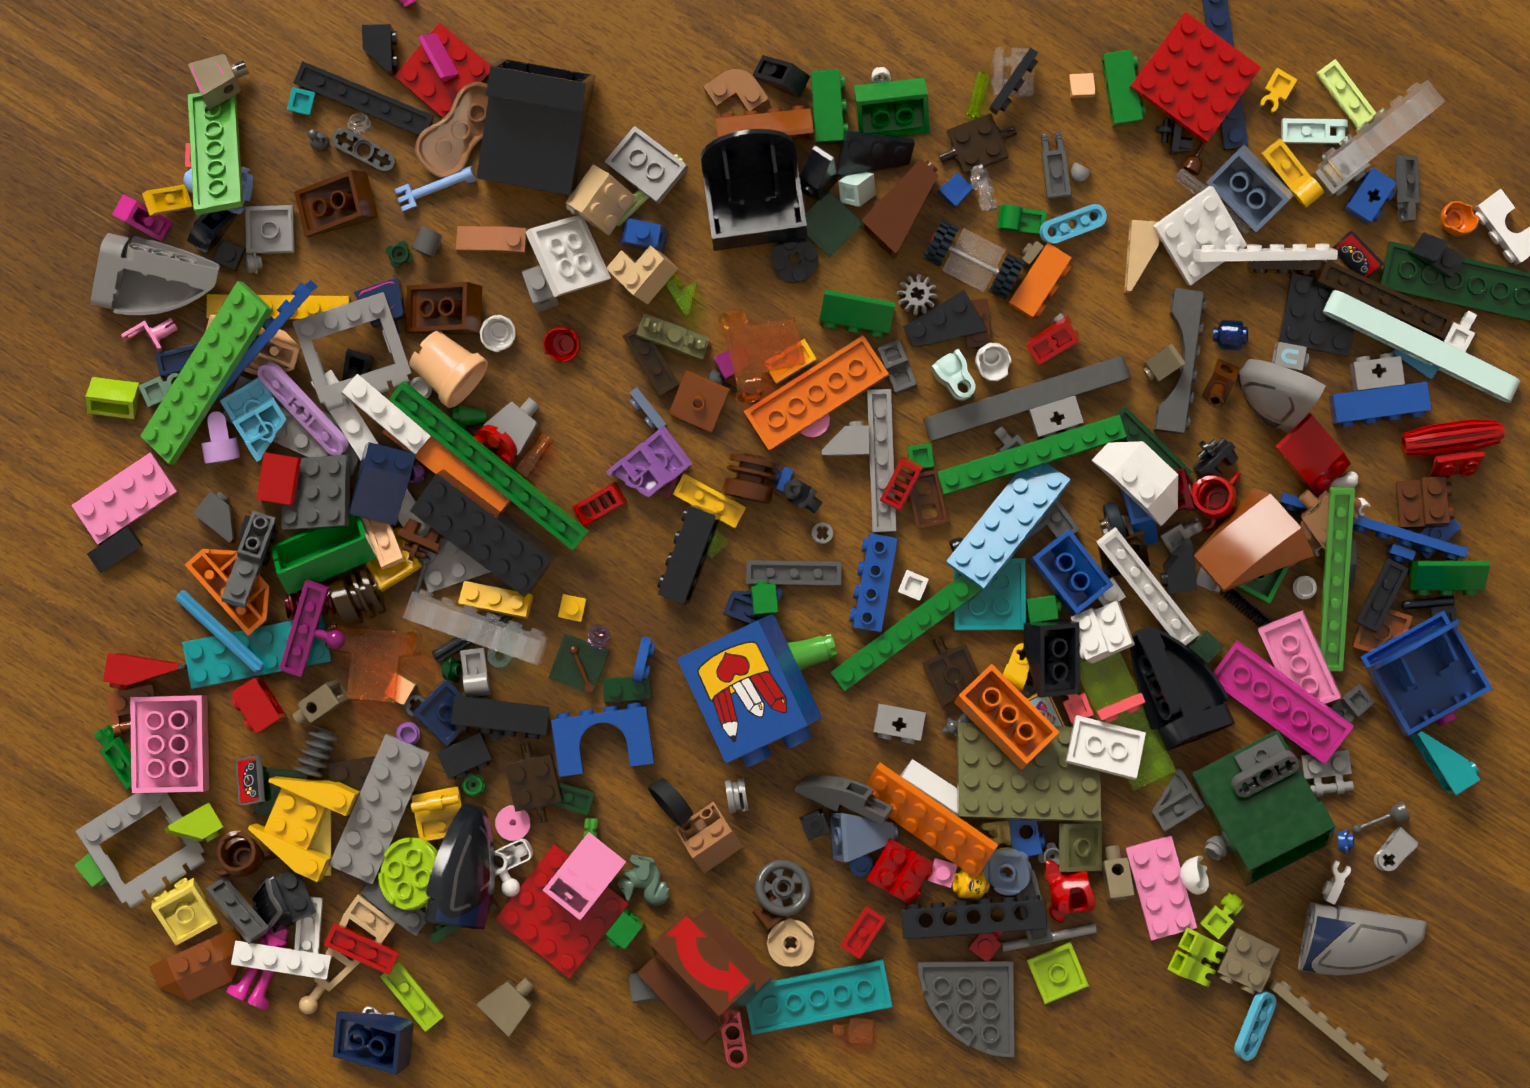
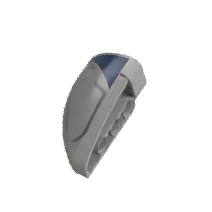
[1298,902,1427,976]

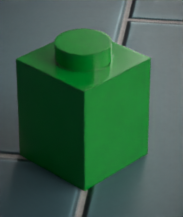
[750,581,778,618]
[1026,595,1062,623]

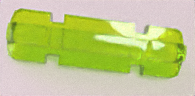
[967,72,990,119]

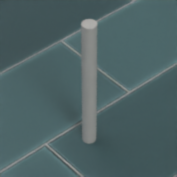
[1002,923,1097,952]

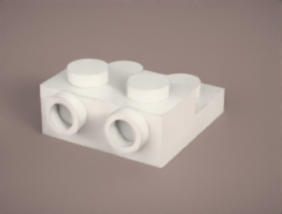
[1071,600,1135,664]

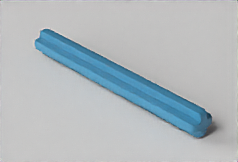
[176,590,265,674]

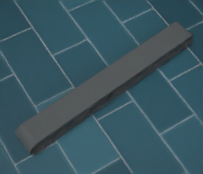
[923,355,1131,442]

